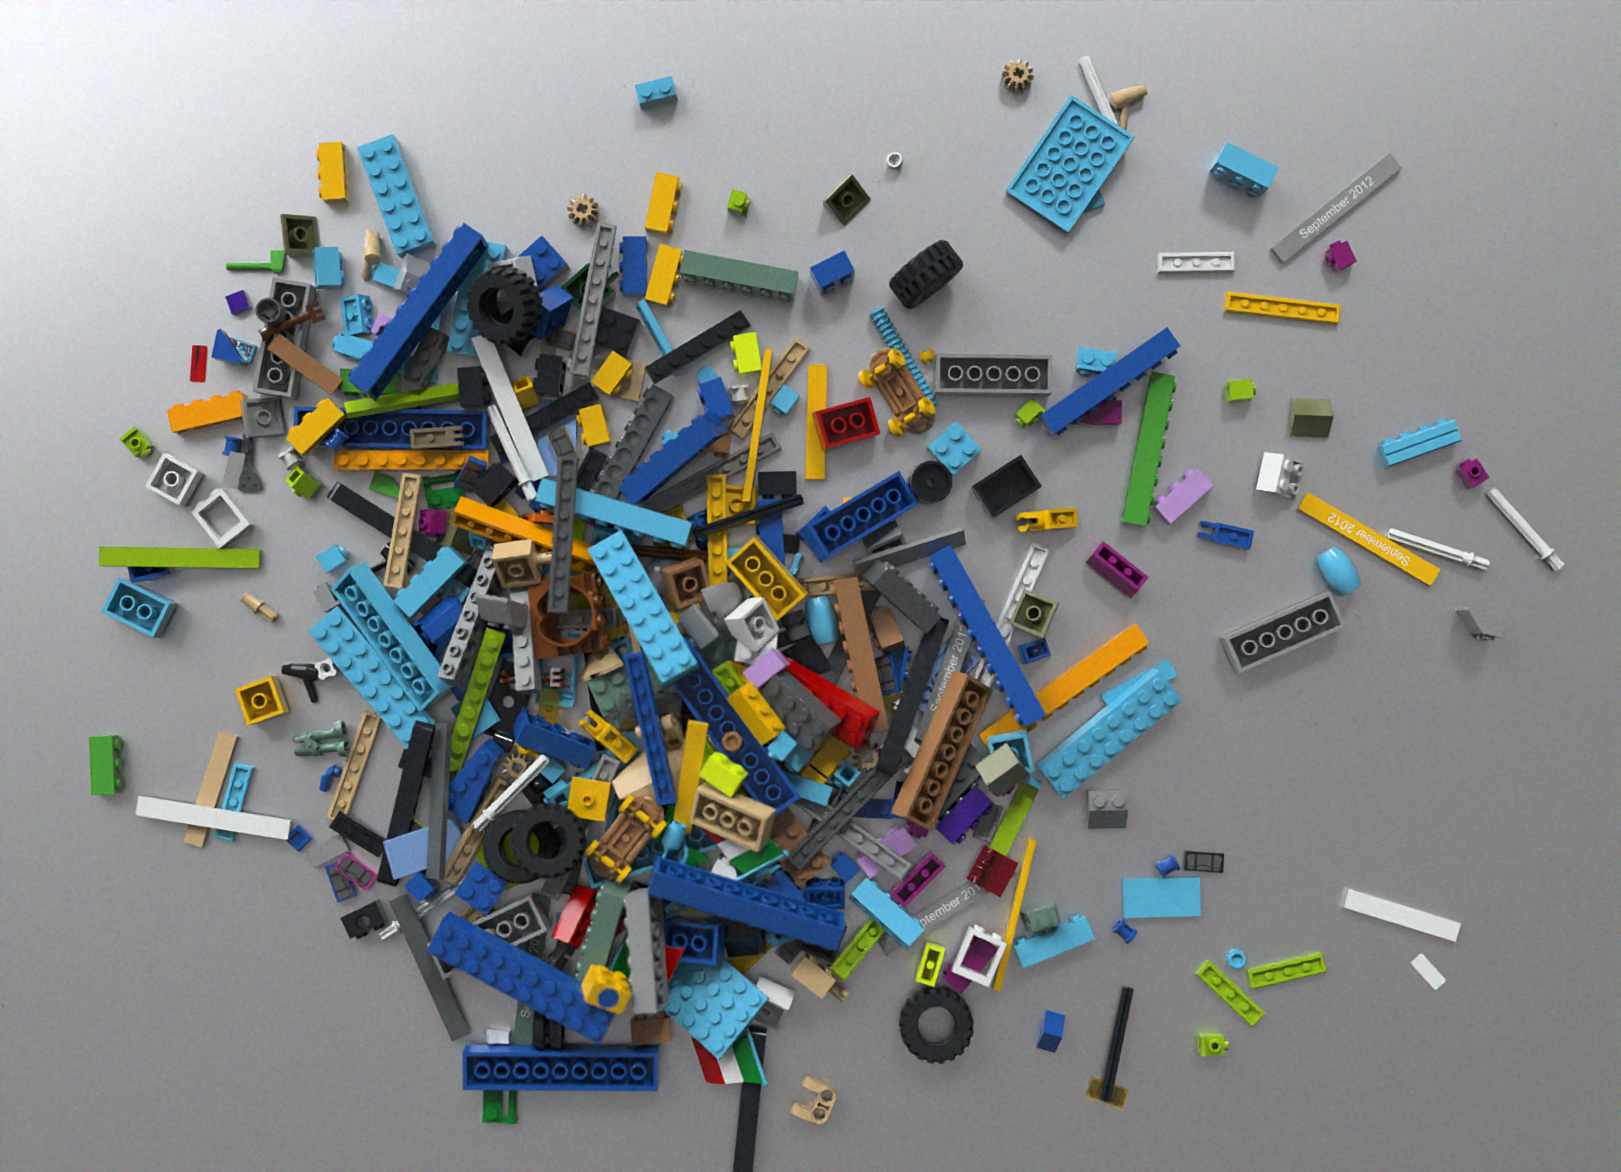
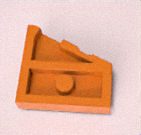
[522,510,554,525]

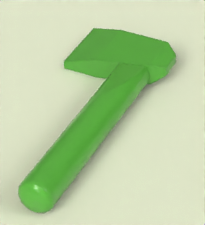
[226,250,285,273]

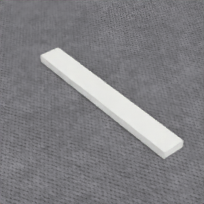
[471,335,549,482]
[973,542,1050,688]
[135,796,292,840]

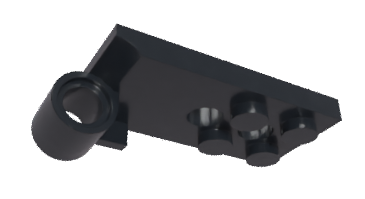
[483,659,532,754]

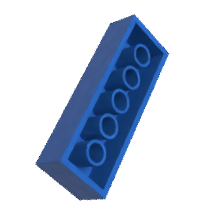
[618,412,729,505]
[800,471,919,563]

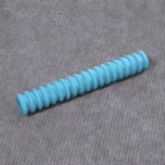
[869,307,939,406]

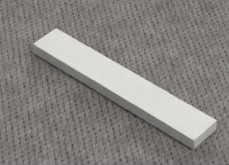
[1343,889,1461,942]

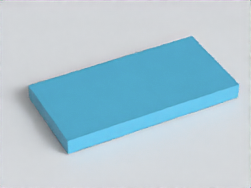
[1122,877,1201,918]

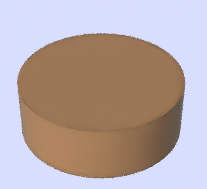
[722,732,742,752]

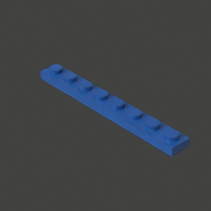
[623,651,678,805]

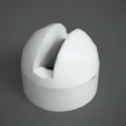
[887,152,903,169]

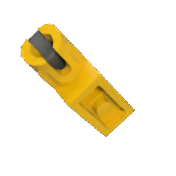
[1016,508,1079,532]
[578,710,638,764]

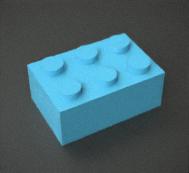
[1210,142,1279,197]
[101,577,177,638]

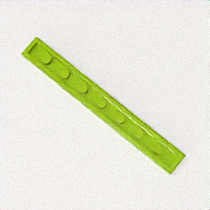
[99,547,260,569]

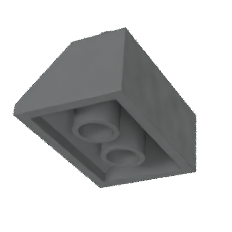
[619,693,682,732]

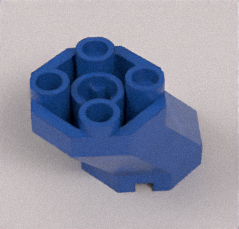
[411,596,463,657]

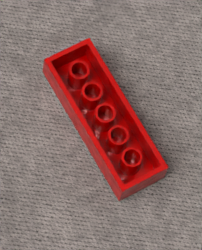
[762,655,881,751]

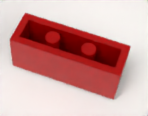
[551,884,598,949]

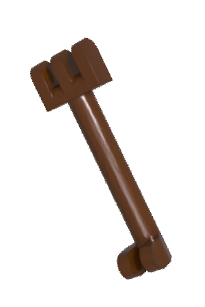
[258,301,326,341]
[499,668,565,689]

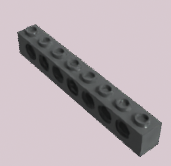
[578,384,674,527]
[437,539,502,688]

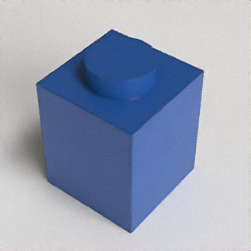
[830,851,860,883]

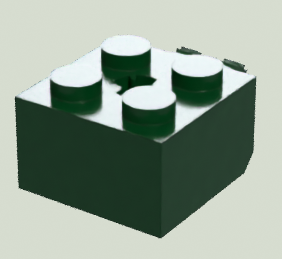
[560,263,620,311]

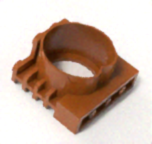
[527,573,610,659]

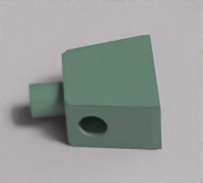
[1020,901,1060,932]

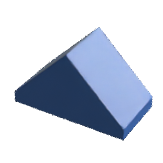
[211,329,246,365]
[127,567,170,583]
[1017,638,1051,664]
[1036,1010,1065,1053]

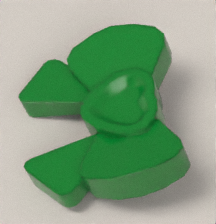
[685,848,708,868]

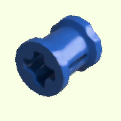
[324,427,349,452]
[222,436,243,456]
[1155,854,1181,878]
[1112,918,1138,944]

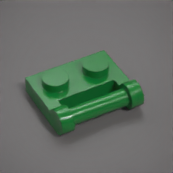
[423,471,466,510]
[482,1090,518,1124]

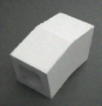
[486,1029,511,1044]

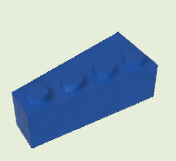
[513,707,597,769]
[448,738,504,825]

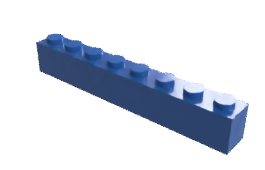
[1039,327,1180,436]

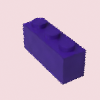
[936,786,994,845]

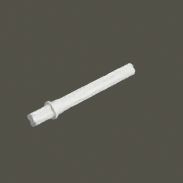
[1079,56,1129,149]
[487,405,537,501]
[1487,488,1564,571]
[1387,528,1490,571]
[473,755,550,831]
[379,878,464,941]

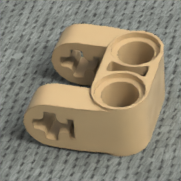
[635,714,683,752]
[790,1075,836,1124]

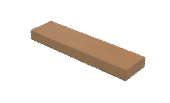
[267,333,343,396]

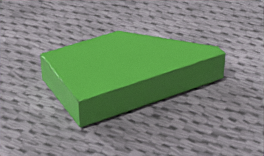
[369,471,400,499]

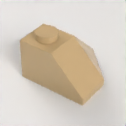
[579,646,623,682]

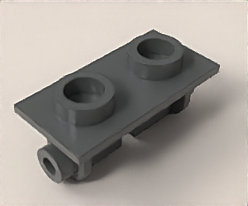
[546,941,576,971]

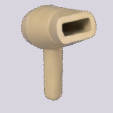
[1110,85,1148,130]
[361,230,381,280]

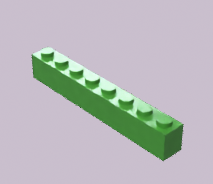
[1121,371,1177,527]

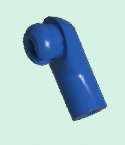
[319,765,342,792]

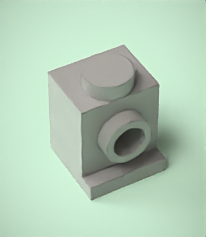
[313,582,342,613]

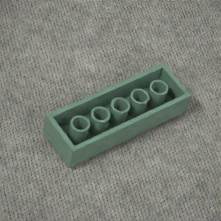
[680,250,798,302]
[575,879,631,982]

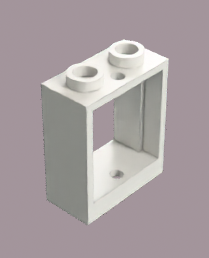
[191,488,255,549]
[951,925,1007,987]

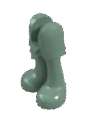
[292,720,350,757]

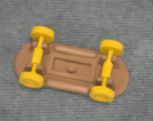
[859,347,935,437]
[583,795,667,884]

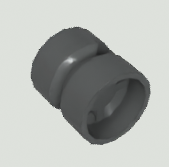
[255,298,287,327]
[780,609,811,643]

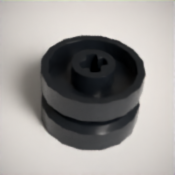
[907,461,952,504]
[532,1010,565,1049]

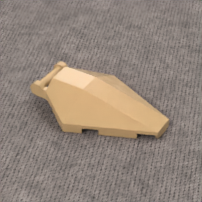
[612,732,720,800]

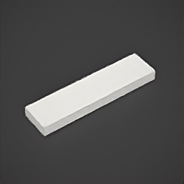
[1157,252,1235,273]

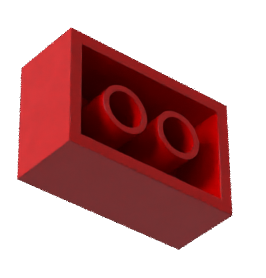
[812,397,881,451]

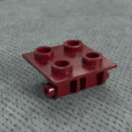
[966,845,1019,897]

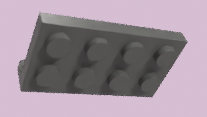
[937,744,985,821]

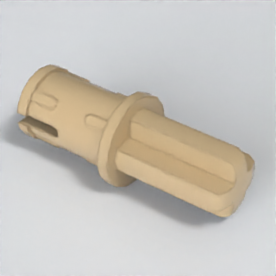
[240,592,277,623]

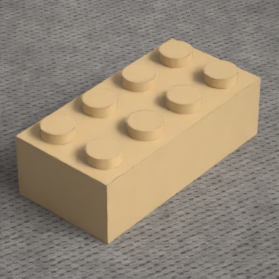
[689,781,776,852]

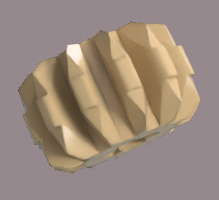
[1001,58,1034,92]
[567,194,600,227]
[852,741,882,774]
[502,751,534,782]

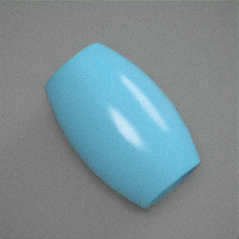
[1317,546,1361,596]
[805,595,839,645]

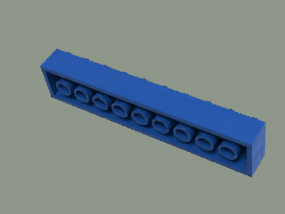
[348,223,489,401]
[293,407,490,450]
[929,545,1046,729]
[672,637,800,815]
[648,856,844,951]
[426,912,616,1044]
[462,1045,659,1091]

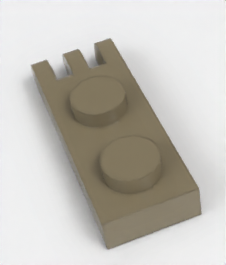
[410,426,464,449]

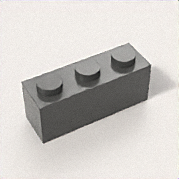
[403,327,449,388]

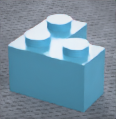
[767,730,814,772]

